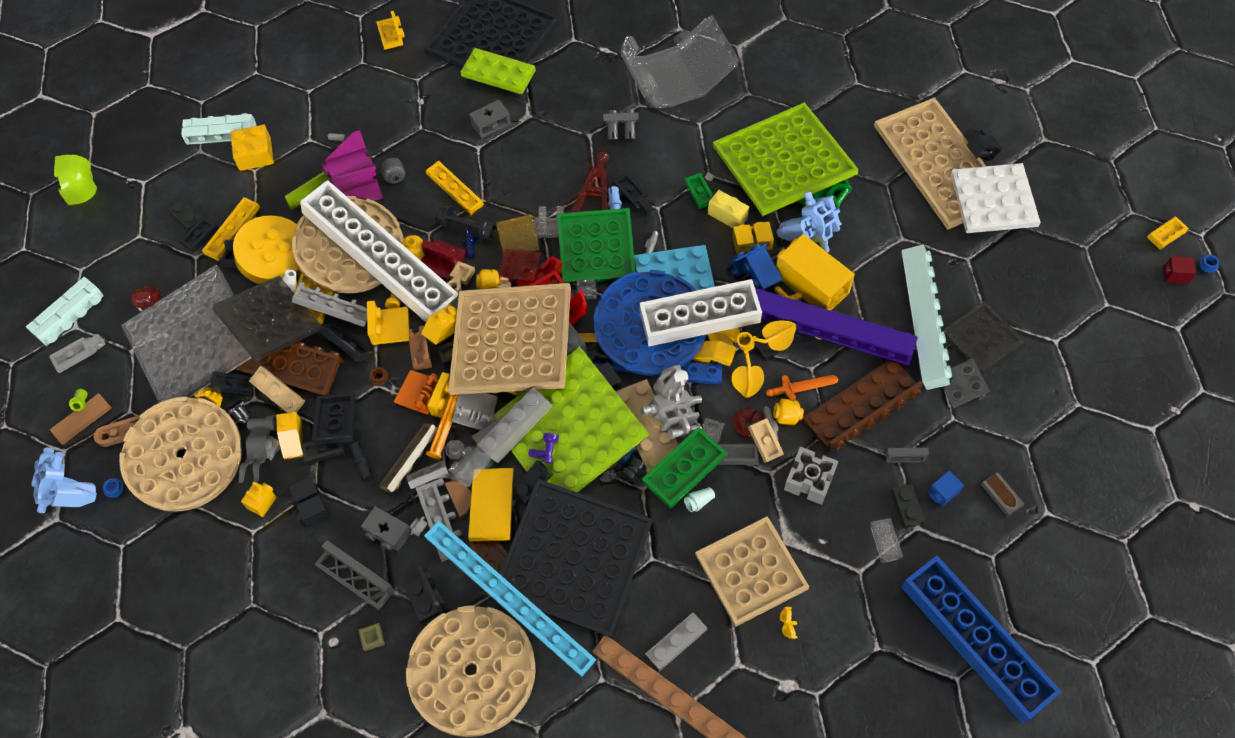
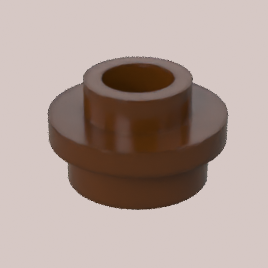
[369,367,389,386]

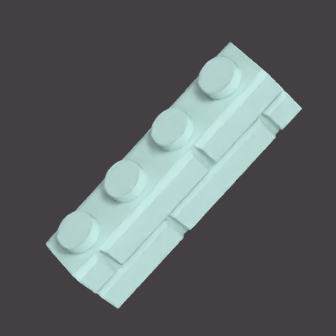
[181,113,256,145]
[26,277,104,346]

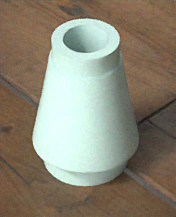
[684,487,715,512]

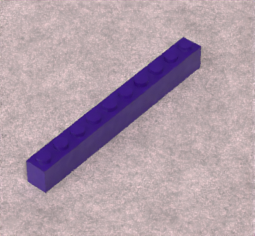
[734,282,918,365]

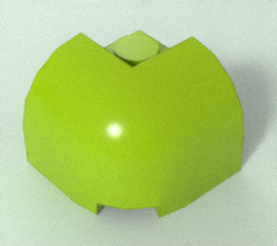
[54,155,97,205]

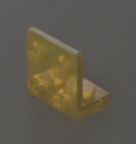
[496,214,540,258]

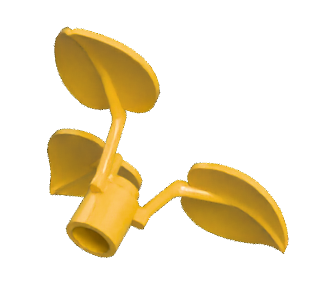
[708,321,796,398]

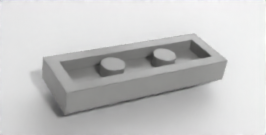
[645,613,707,672]

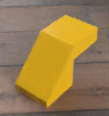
[692,341,736,367]

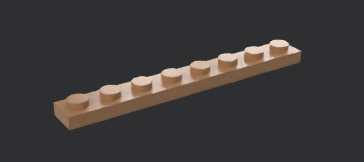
[592,635,746,738]

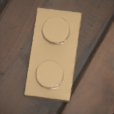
[748,418,784,463]

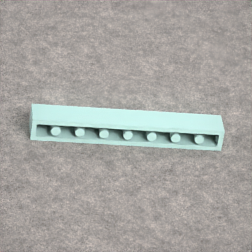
[902,244,952,390]

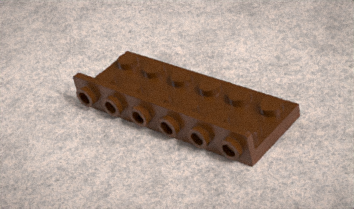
[221,326,345,396]
[802,360,923,453]

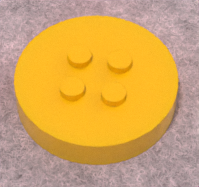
[233,216,302,286]

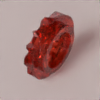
[733,406,764,437]

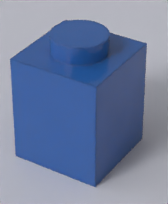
[928,471,964,507]

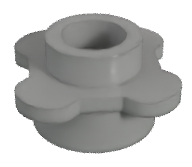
[410,517,428,536]

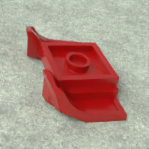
[515,256,587,325]

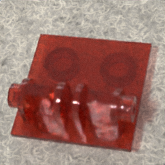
[498,249,541,284]

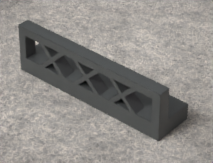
[315,540,395,610]

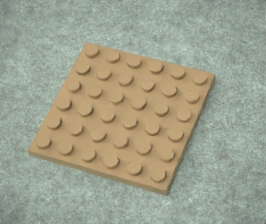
[448,283,571,395]

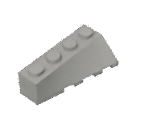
[471,387,553,463]

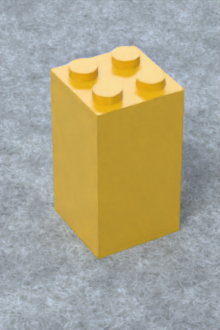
[776,234,855,310]

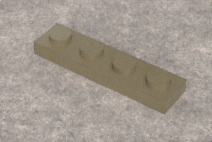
[378,423,438,493]

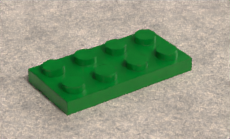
[642,427,727,509]

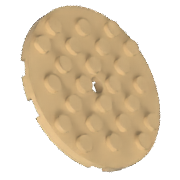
[292,196,403,293]
[119,397,242,511]
[406,605,536,737]

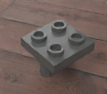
[603,110,638,140]

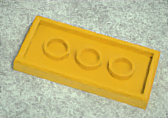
[468,468,514,541]

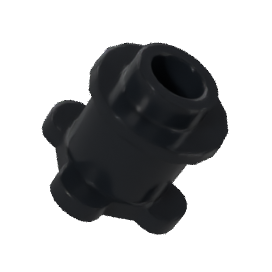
[225,399,252,424]

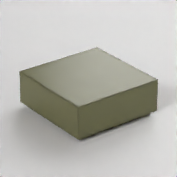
[359,623,385,651]

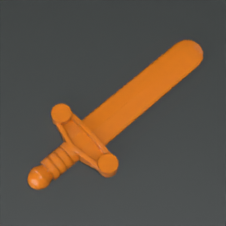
[766,375,838,400]

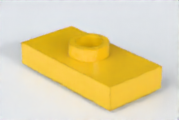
[1147,216,1189,250]

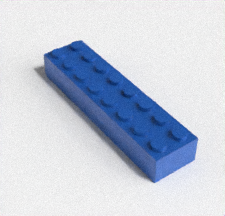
[901,555,1062,724]

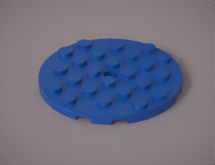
[594,270,706,376]

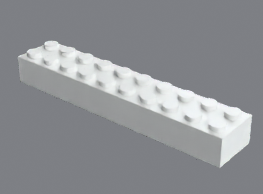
[300,180,459,322]

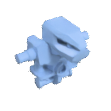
[776,191,842,252]
[31,447,97,513]

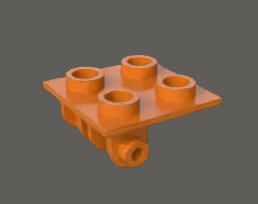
[394,370,439,415]

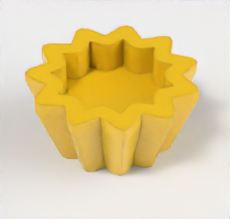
[195,387,223,407]

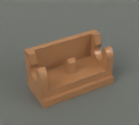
[409,325,432,371]

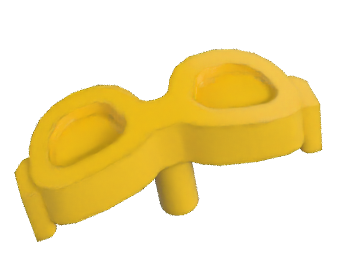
[780,607,797,639]

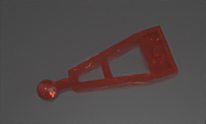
[572,150,609,213]

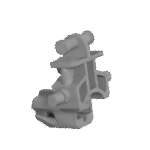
[640,365,702,439]

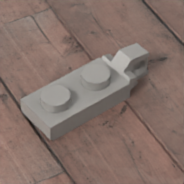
[49,334,106,373]

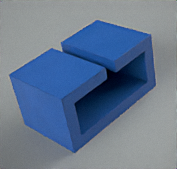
[741,247,783,290]

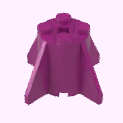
[321,130,383,201]

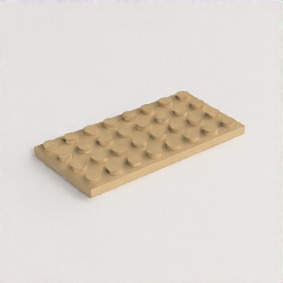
[874,97,986,230]

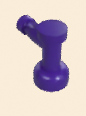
[528,433,559,464]

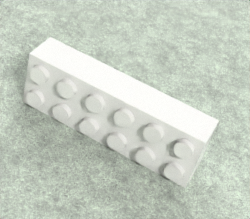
[640,279,762,347]

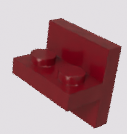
[421,239,467,282]

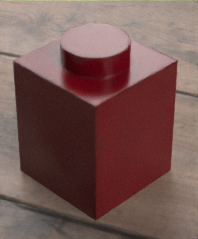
[1163,256,1196,283]

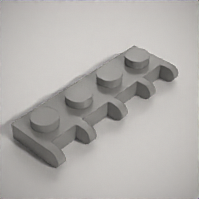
[292,282,367,327]
[416,479,463,562]

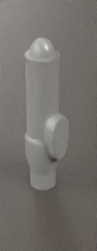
[645,231,658,254]
[763,406,779,440]

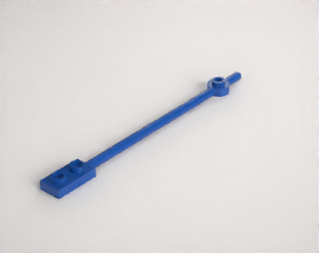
[592,362,722,385]

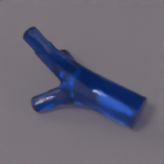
[461,228,478,258]

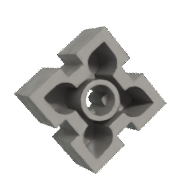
[784,447,839,505]

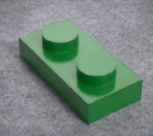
[684,173,713,209]

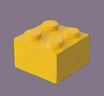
[230,124,274,171]

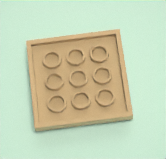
[695,516,809,627]

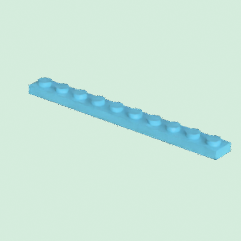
[424,521,596,677]

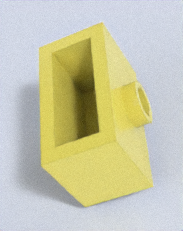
[708,190,749,228]

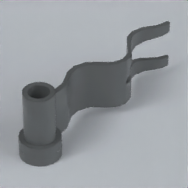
[239,415,277,483]

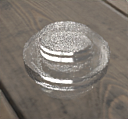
[445,440,465,459]

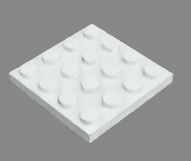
[951,163,1041,233]

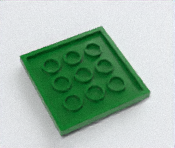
[557,208,635,284]

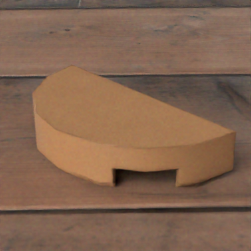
[445,481,472,519]

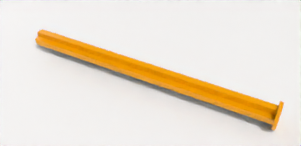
[426,394,458,460]

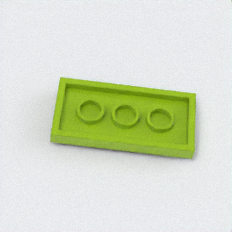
[461,48,536,95]

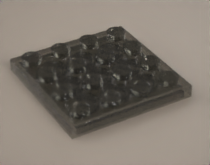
[213,276,322,362]

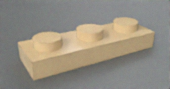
[249,366,305,413]

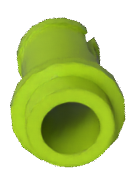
[69,389,88,411]

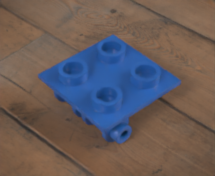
[726,243,767,277]

